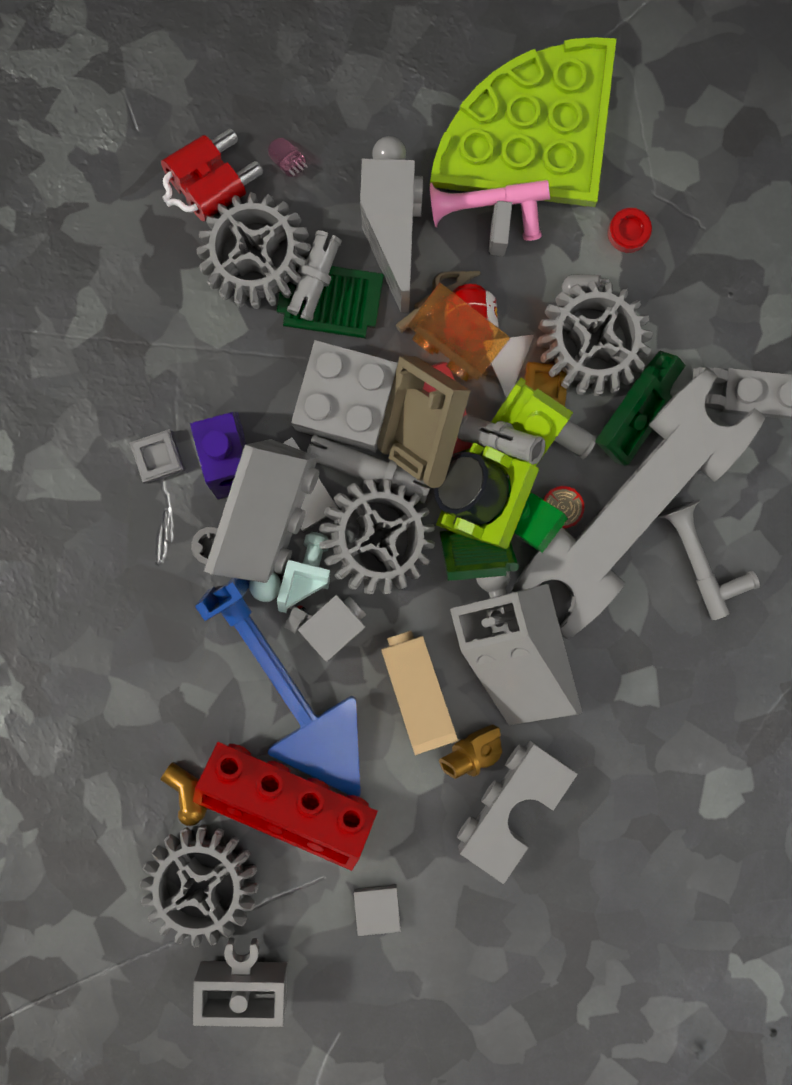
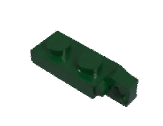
[595,351,686,467]

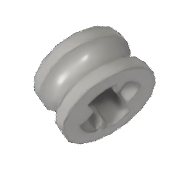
[191,527,218,564]

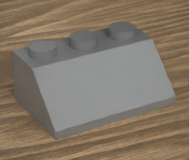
[204,439,319,583]

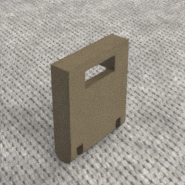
[377,356,470,488]

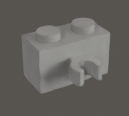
[193,938,288,1027]

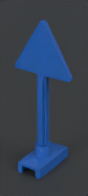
[195,578,361,797]

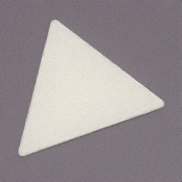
[482,335,534,398]

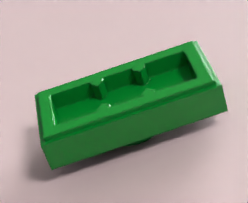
[492,477,568,553]

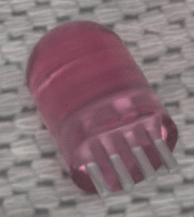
[268,138,308,177]

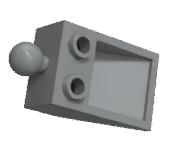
[360,136,423,313]
[450,572,582,725]

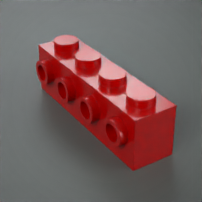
[193,742,378,871]

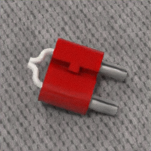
[161,129,263,221]

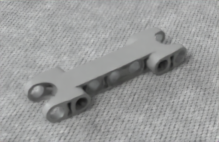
[511,368,765,639]

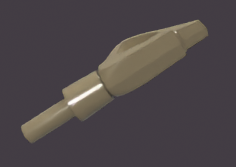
[395,271,481,333]

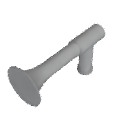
[657,500,760,620]

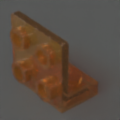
[408,283,511,382]

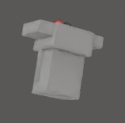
[284,605,313,633]

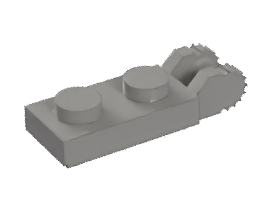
[693,367,792,420]

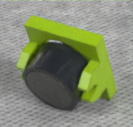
[434,443,540,549]

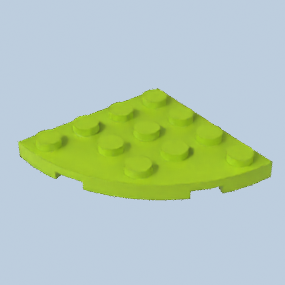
[429,37,616,207]

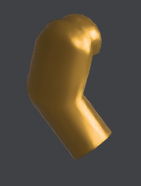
[160,762,207,826]

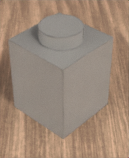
[298,595,366,662]

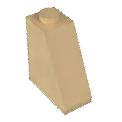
[381,631,458,755]

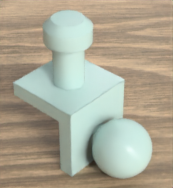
[249,532,330,613]

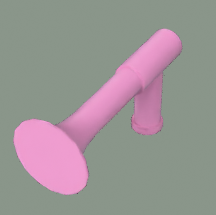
[430,180,550,241]

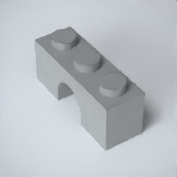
[457,740,578,884]

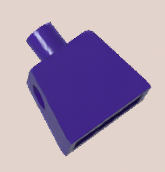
[190,412,247,500]

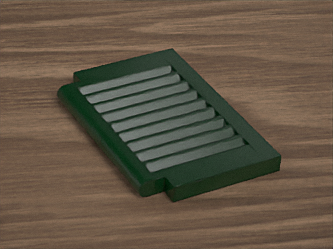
[276,266,384,339]
[440,531,519,581]

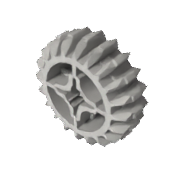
[197,192,311,309]
[537,280,653,397]
[319,478,435,594]
[140,825,259,947]

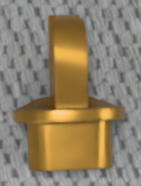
[439,724,502,779]

